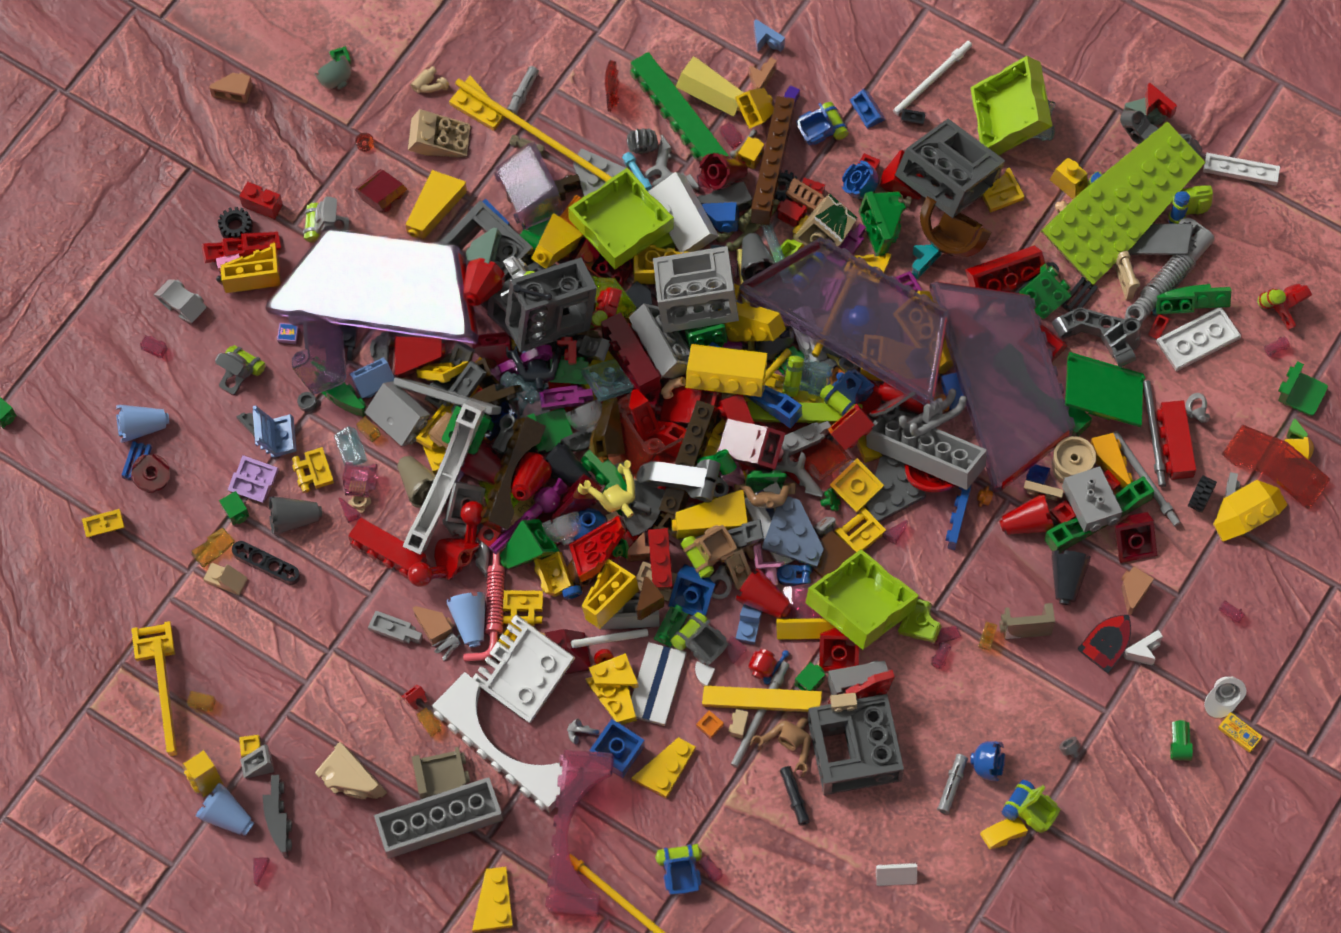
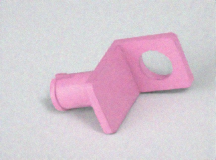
[754,543,785,586]

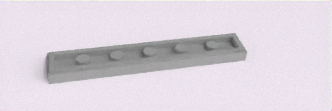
[393,378,502,414]

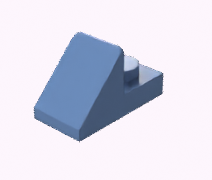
[754,19,785,52]
[736,605,762,645]

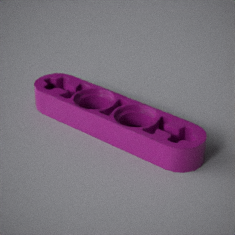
[497,345,553,381]

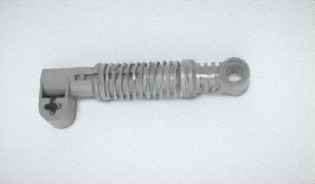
[1124,218,1215,327]

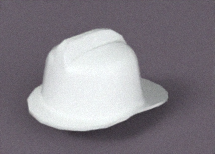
[1204,676,1247,718]

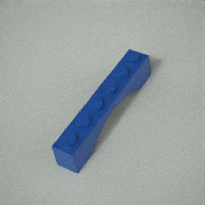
[709,342,803,429]

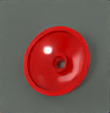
[905,464,956,493]

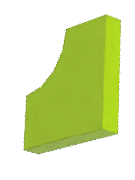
[898,599,942,643]

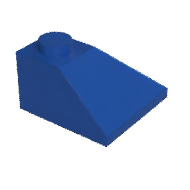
[668,564,715,617]

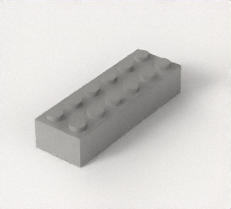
[867,410,987,490]
[374,777,503,859]

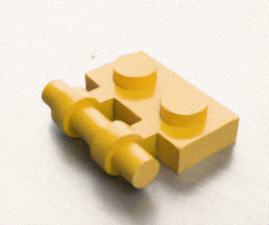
[292,447,334,493]
[503,590,543,626]

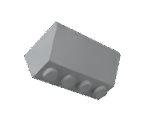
[629,304,690,379]

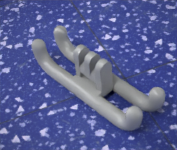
[899,388,967,437]

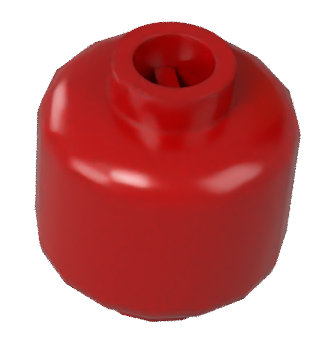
[748,649,777,680]

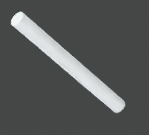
[571,629,648,648]

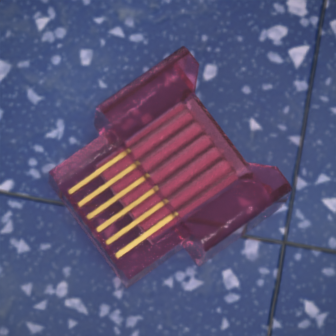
[342,462,378,497]

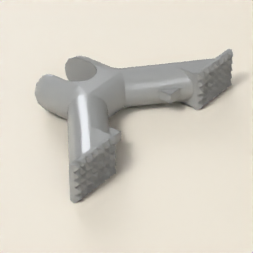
[645,134,699,192]
[759,449,824,497]
[442,518,494,577]

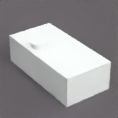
[648,172,719,253]

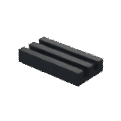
[1061,277,1098,312]

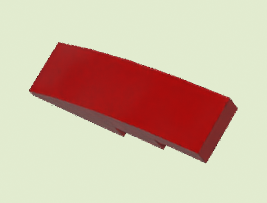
[202,231,281,263]

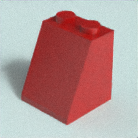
[394,337,445,378]

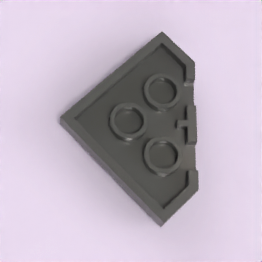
[866,455,926,523]

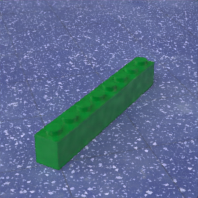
[630,52,729,162]

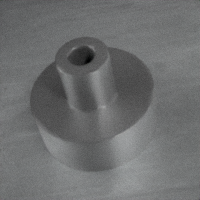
[1059,737,1081,758]

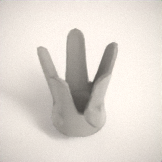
[432,633,461,661]

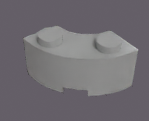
[154,279,207,323]

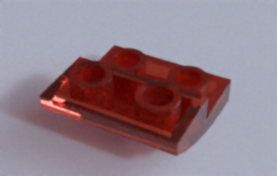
[605,60,619,112]

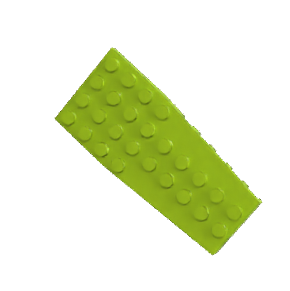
[1041,122,1205,285]

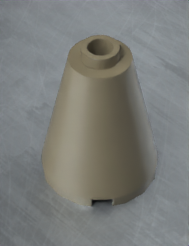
[397,456,436,508]

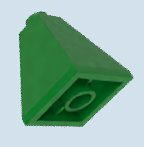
[500,519,560,569]

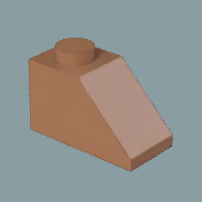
[209,73,253,104]
[1121,567,1154,615]
[412,606,454,645]

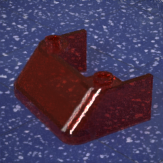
[618,393,683,479]

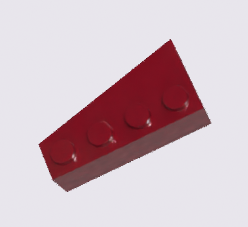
[601,312,662,395]

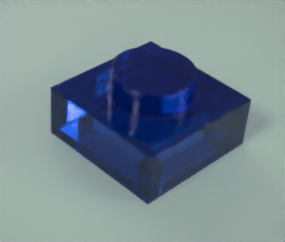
[1026,464,1051,485]

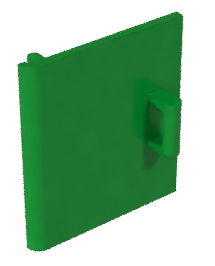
[1065,352,1145,427]

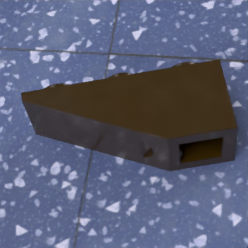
[593,397,625,458]

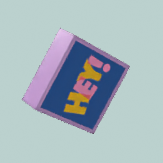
[277,323,299,344]

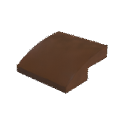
[812,530,856,578]

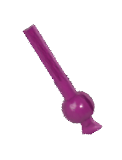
[489,478,568,554]

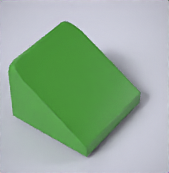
[1286,418,1308,439]

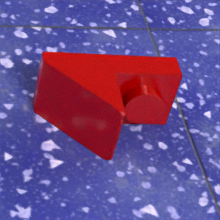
[1145,83,1177,119]

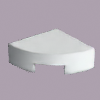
[695,661,715,686]

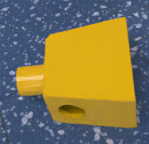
[735,88,774,129]
[1050,158,1088,199]

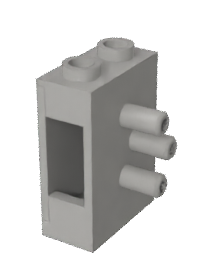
[365,381,430,446]
[1062,466,1122,532]

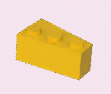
[220,243,281,293]
[718,302,786,341]
[582,559,639,629]
[182,750,223,797]

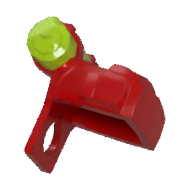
[1257,283,1312,329]
[590,287,631,330]

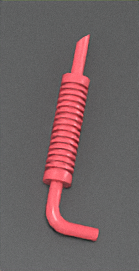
[463,551,505,661]

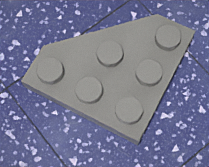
[573,148,630,196]

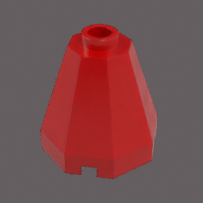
[463,258,505,306]

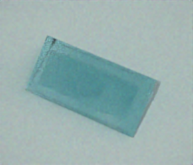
[334,426,367,468]

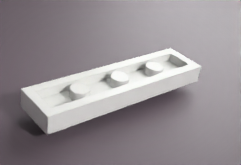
[1203,153,1280,186]

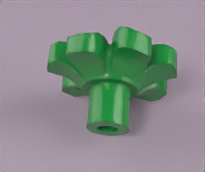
[820,488,841,512]

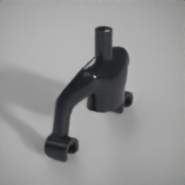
[506,343,567,392]

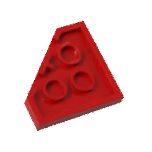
[569,515,626,582]
[827,670,895,705]

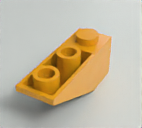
[1090,433,1133,489]

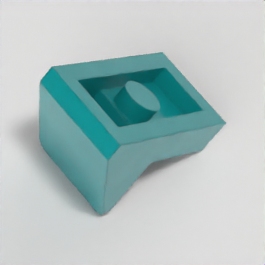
[912,245,942,280]

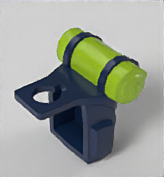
[820,369,875,416]

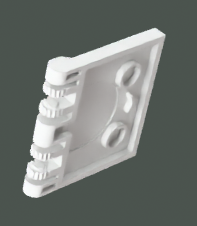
[472,615,575,723]

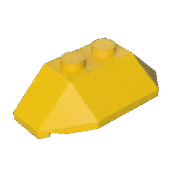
[1213,480,1287,541]

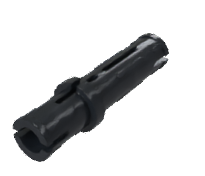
[779,766,811,826]

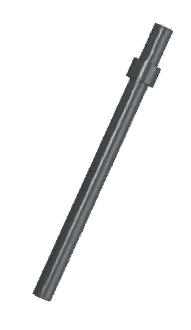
[1143,380,1166,487]

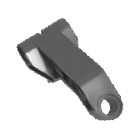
[1120,110,1202,155]
[1052,308,1141,368]
[637,459,729,503]

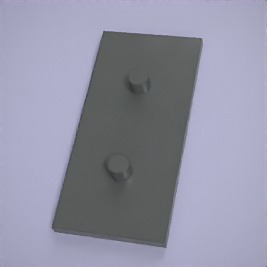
[1128,224,1193,255]

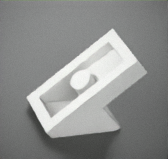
[1124,630,1163,665]

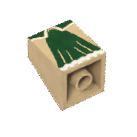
[793,194,858,257]

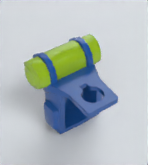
[796,102,849,146]
[655,844,702,894]

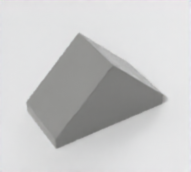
[240,745,275,778]

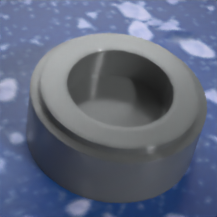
[297,392,317,412]

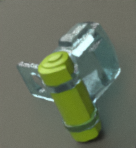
[782,355,833,397]

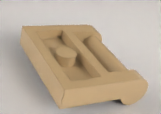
[1115,251,1140,300]

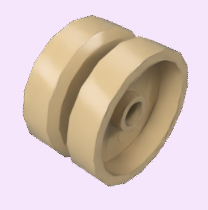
[1051,436,1096,483]

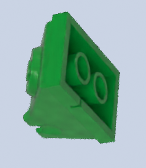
[858,191,906,256]

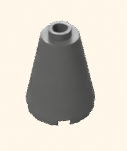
[741,233,778,286]
[269,496,322,535]

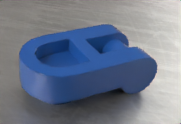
[777,565,812,587]

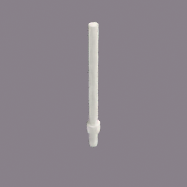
[893,41,973,115]

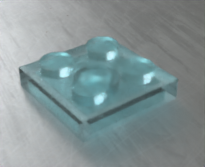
[581,359,633,402]

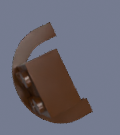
[920,196,992,257]

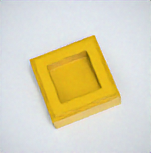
[239,735,261,758]

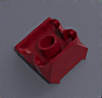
[355,169,408,212]

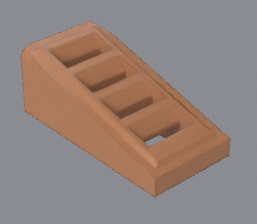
[785,178,826,214]

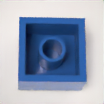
[589,719,645,778]

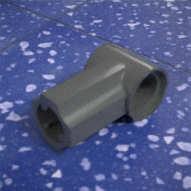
[492,414,517,455]

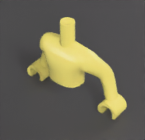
[578,460,635,518]

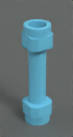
[622,152,652,192]

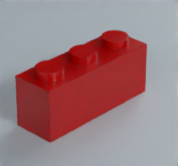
[648,528,673,591]

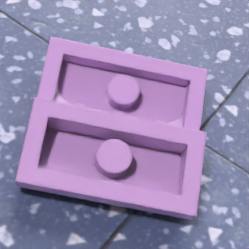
[228,456,279,503]

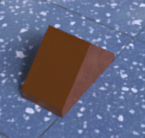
[637,576,664,620]

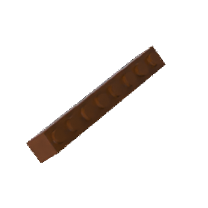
[751,96,795,225]

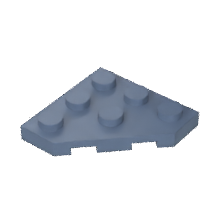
[762,496,824,568]

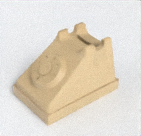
[315,742,387,799]

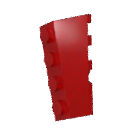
[965,245,1045,309]

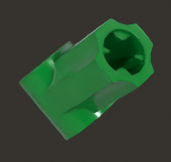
[697,449,737,475]
[1170,720,1193,761]

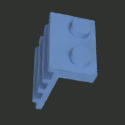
[253,406,297,458]

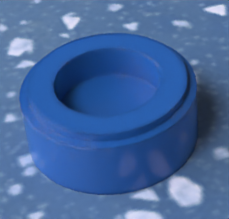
[562,585,583,599]

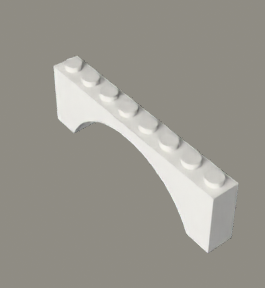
[403,400,487,554]
[432,672,582,813]

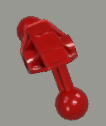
[408,501,484,587]

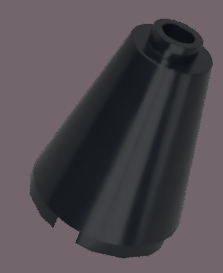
[545,440,592,487]
[1051,550,1091,605]

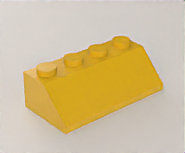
[685,344,767,397]

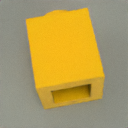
[738,136,765,170]

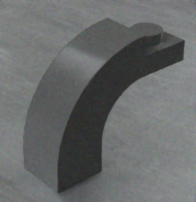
[424,341,475,408]

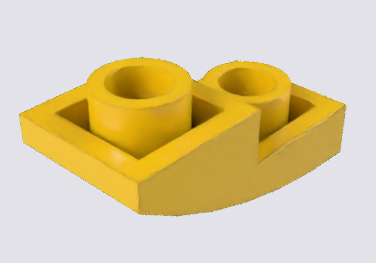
[980,816,1028,849]

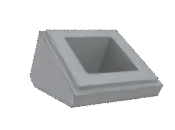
[813,517,836,538]

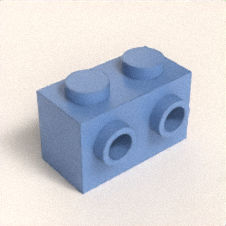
[350,358,394,398]

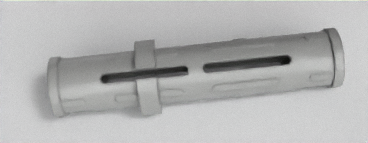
[507,66,539,115]
[937,754,968,814]

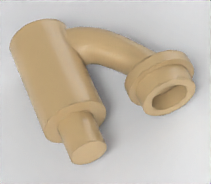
[410,66,450,93]

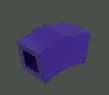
[784,85,800,108]

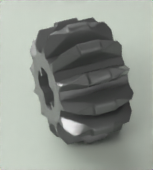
[627,128,658,154]

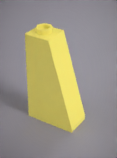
[676,56,743,116]

